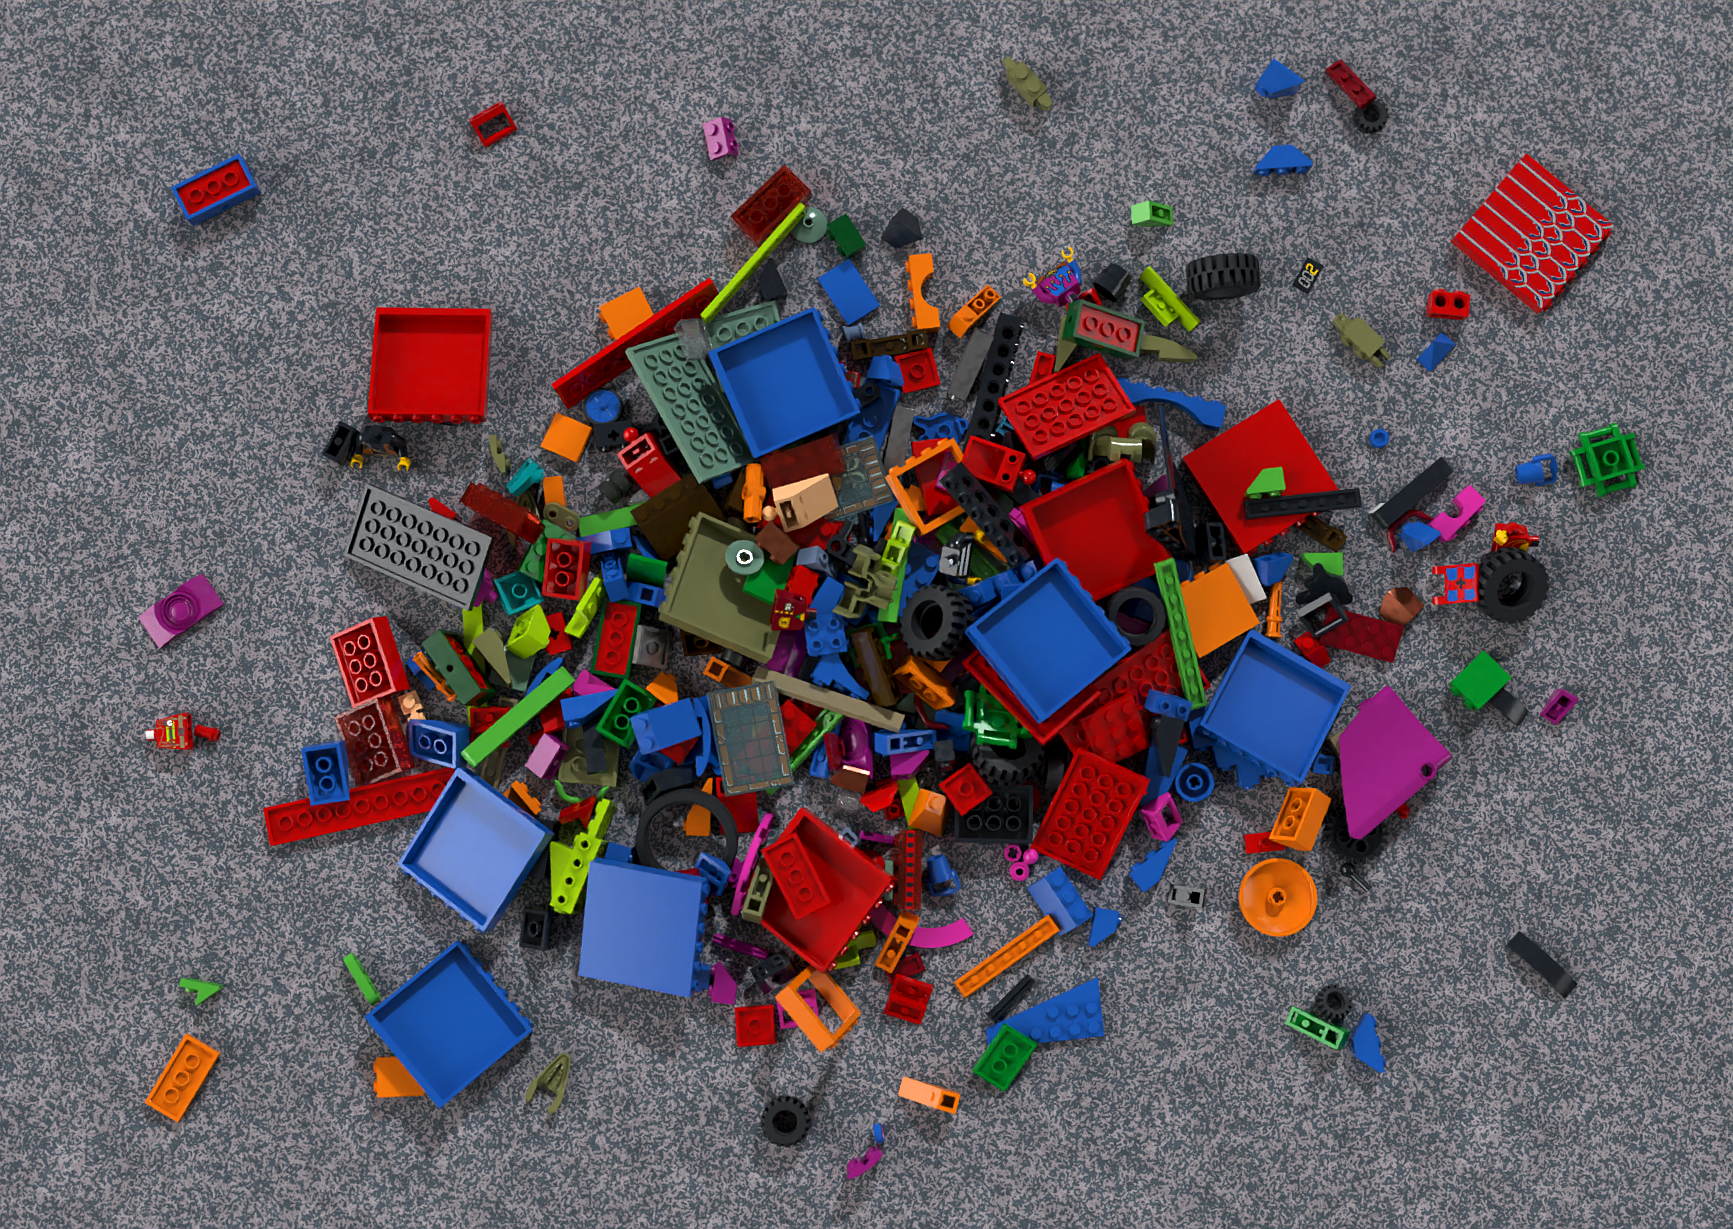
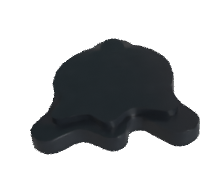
[1295,563,1353,610]

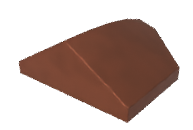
[1379,587,1425,626]
[830,765,870,794]

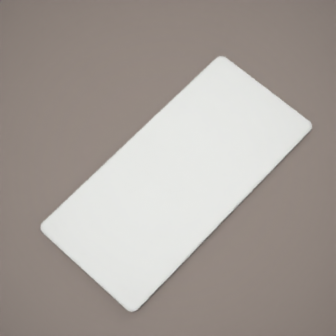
[1226,554,1267,604]

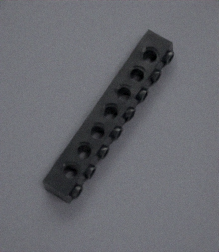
[963,312,1024,455]

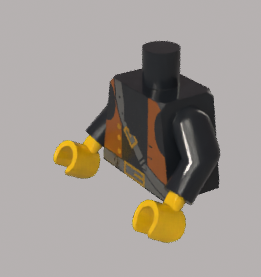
[351,425,411,471]

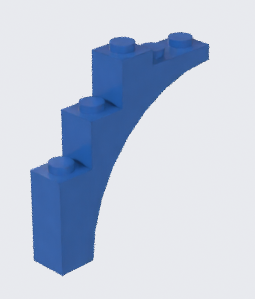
[958,554,1044,607]
[806,576,870,701]
[1186,706,1273,790]

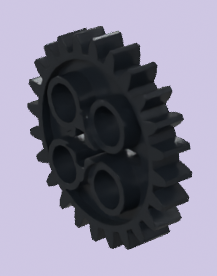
[1324,805,1388,864]

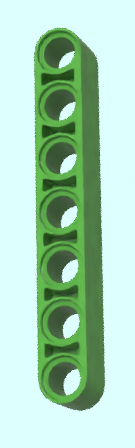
[460,666,576,769]

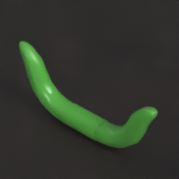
[554,780,609,805]

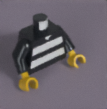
[939,529,988,586]

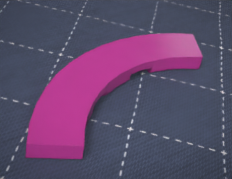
[731,812,774,916]
[870,904,974,948]

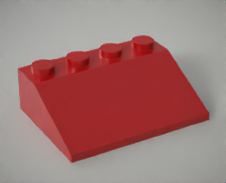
[330,616,410,709]

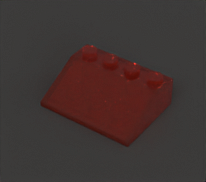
[334,695,416,787]

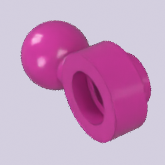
[1010,849,1038,881]

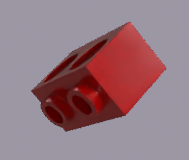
[1426,289,1470,321]

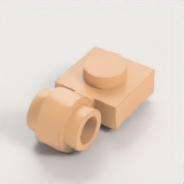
[397,690,426,722]

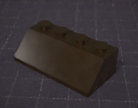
[849,624,901,707]

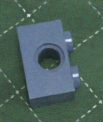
[796,546,839,584]

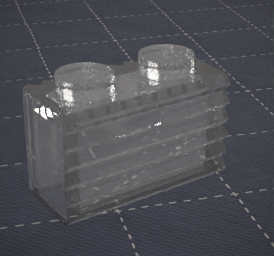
[673,318,713,362]

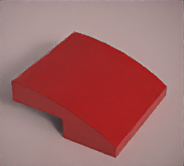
[470,706,510,748]
[883,973,933,1025]

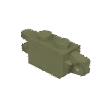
[1002,56,1053,112]
[1332,313,1391,369]

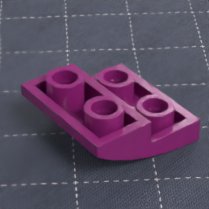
[846,1144,883,1179]

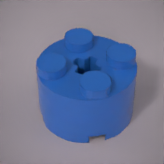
[1172,763,1214,802]

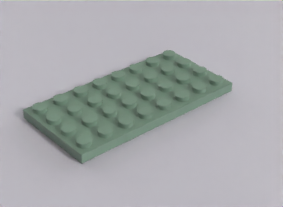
[625,330,760,484]

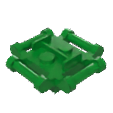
[1569,423,1646,498]
[962,683,1032,749]

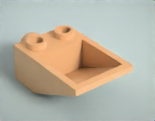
[762,473,839,532]

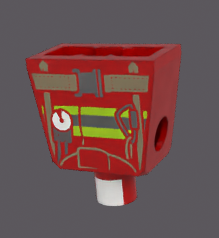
[146,713,194,750]

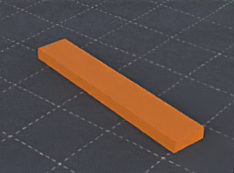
[954,914,1060,998]

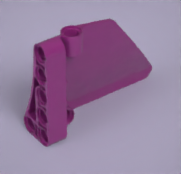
[1339,685,1452,839]

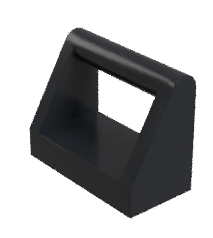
[1297,593,1348,639]

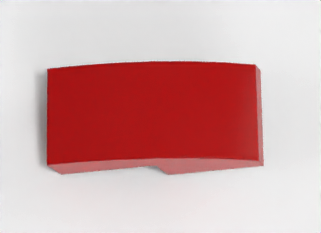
[875,776,905,821]

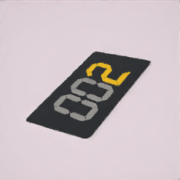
[1292,257,1324,294]

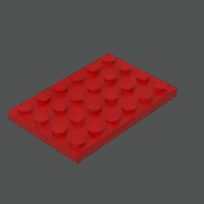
[998,353,1136,461]
[963,649,1101,746]
[1030,746,1150,880]

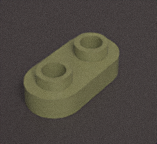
[543,502,580,531]

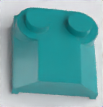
[505,457,545,497]
[493,571,545,616]

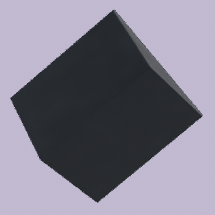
[519,908,554,951]

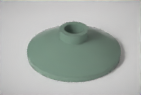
[791,207,827,243]
[725,540,764,575]

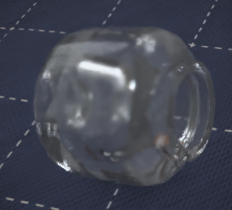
[834,788,863,815]

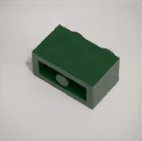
[826,213,866,260]

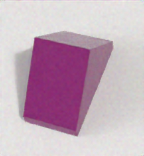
[1540,688,1579,725]

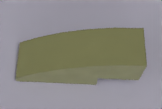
[1139,335,1198,363]

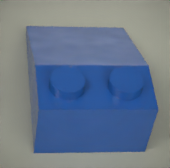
[630,697,702,755]
[409,719,470,769]
[301,740,350,806]

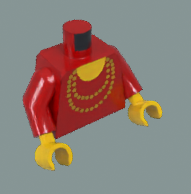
[1491,522,1539,552]

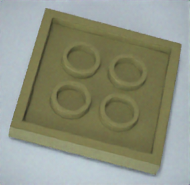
[558,725,621,787]

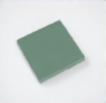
[884,860,894,900]

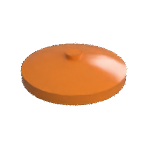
[1238,858,1317,937]

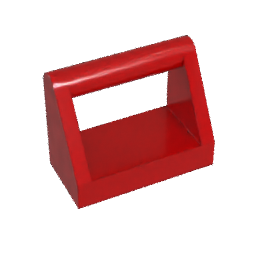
[468,101,518,148]
[428,498,462,522]

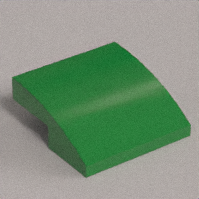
[626,553,668,589]

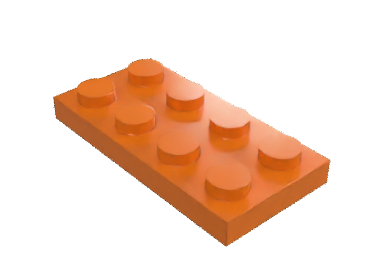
[144,1033,221,1123]

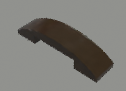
[850,329,928,361]
[1293,515,1348,553]

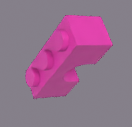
[1428,485,1486,543]

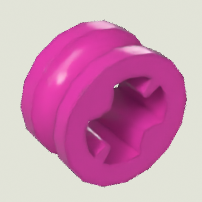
[1004,844,1022,862]

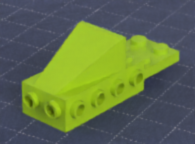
[550,798,618,915]

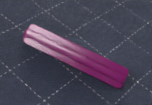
[713,933,769,960]

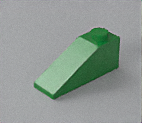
[1285,1006,1351,1050]

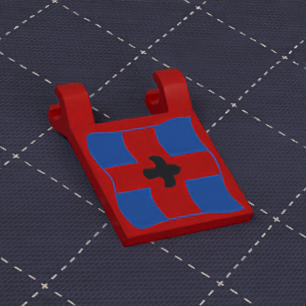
[1432,563,1479,605]

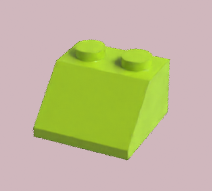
[505,604,551,660]

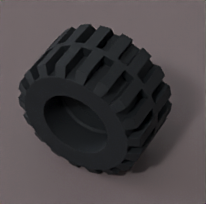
[761,1095,810,1148]

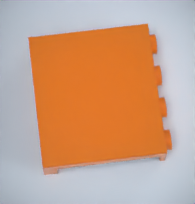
[1160,562,1260,659]

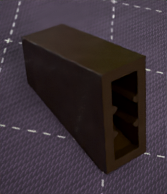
[722,466,763,527]

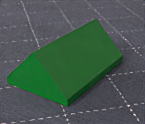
[596,679,658,749]

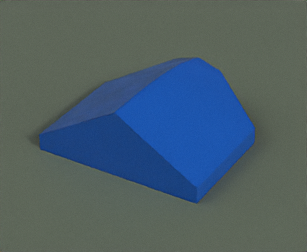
[629,747,674,782]
[694,852,732,896]

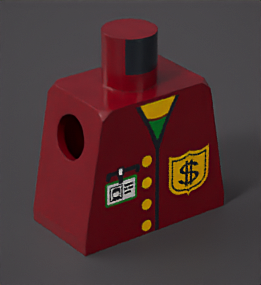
[770,588,817,631]

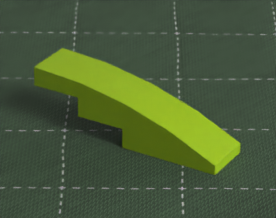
[879,520,917,577]

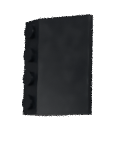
[954,784,1033,845]

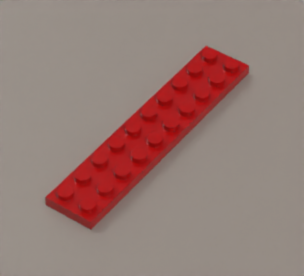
[551,277,719,409]
[263,767,456,846]

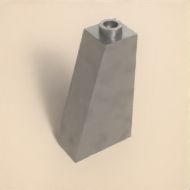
[947,327,994,402]
[883,402,916,477]

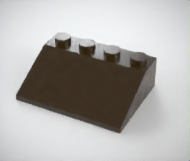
[630,472,728,561]

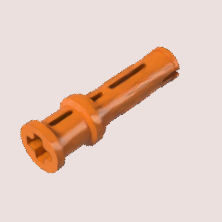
[1265,581,1283,639]
[413,651,456,702]

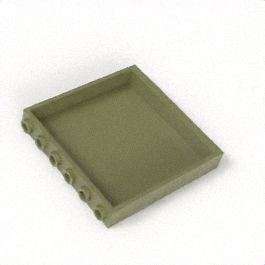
[658,512,798,664]

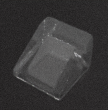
[628,490,650,507]

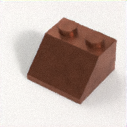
[755,521,801,565]

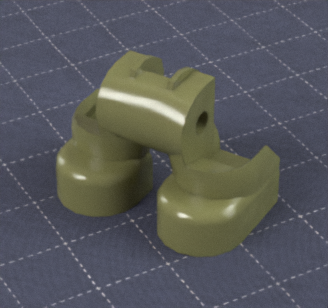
[1087,422,1157,465]
[832,544,898,618]

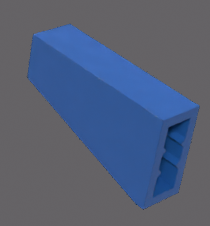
[1139,733,1188,809]

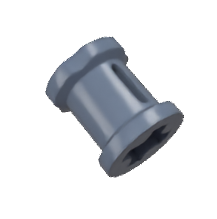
[843,322,865,343]

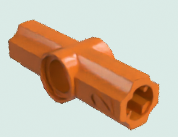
[742,463,766,523]

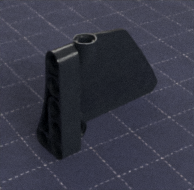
[1143,405,1197,561]

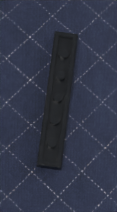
[1244,488,1362,520]

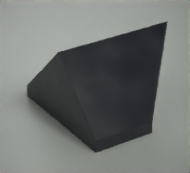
[881,208,923,249]

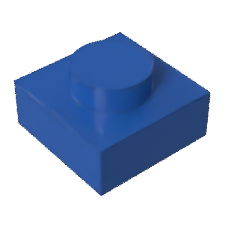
[1312,754,1335,775]

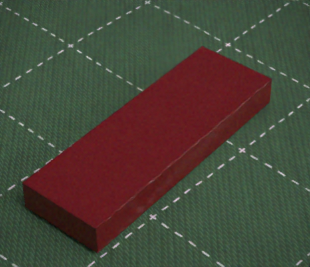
[1325,59,1376,109]

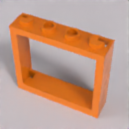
[885,438,965,538]
[775,964,861,1053]

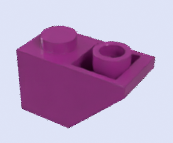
[890,750,929,781]
[708,962,738,1005]

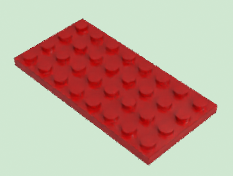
[1059,626,1211,756]

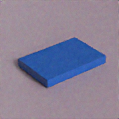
[818,259,880,327]

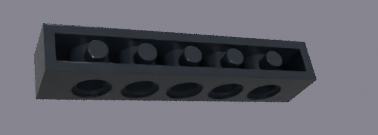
[939,461,1036,569]

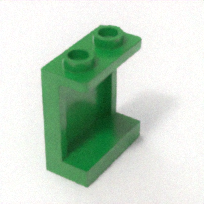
[1448,650,1512,712]

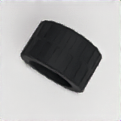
[1105,585,1166,647]

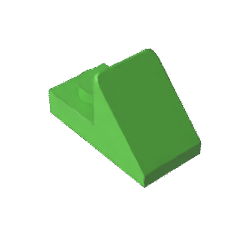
[179,978,224,1006]

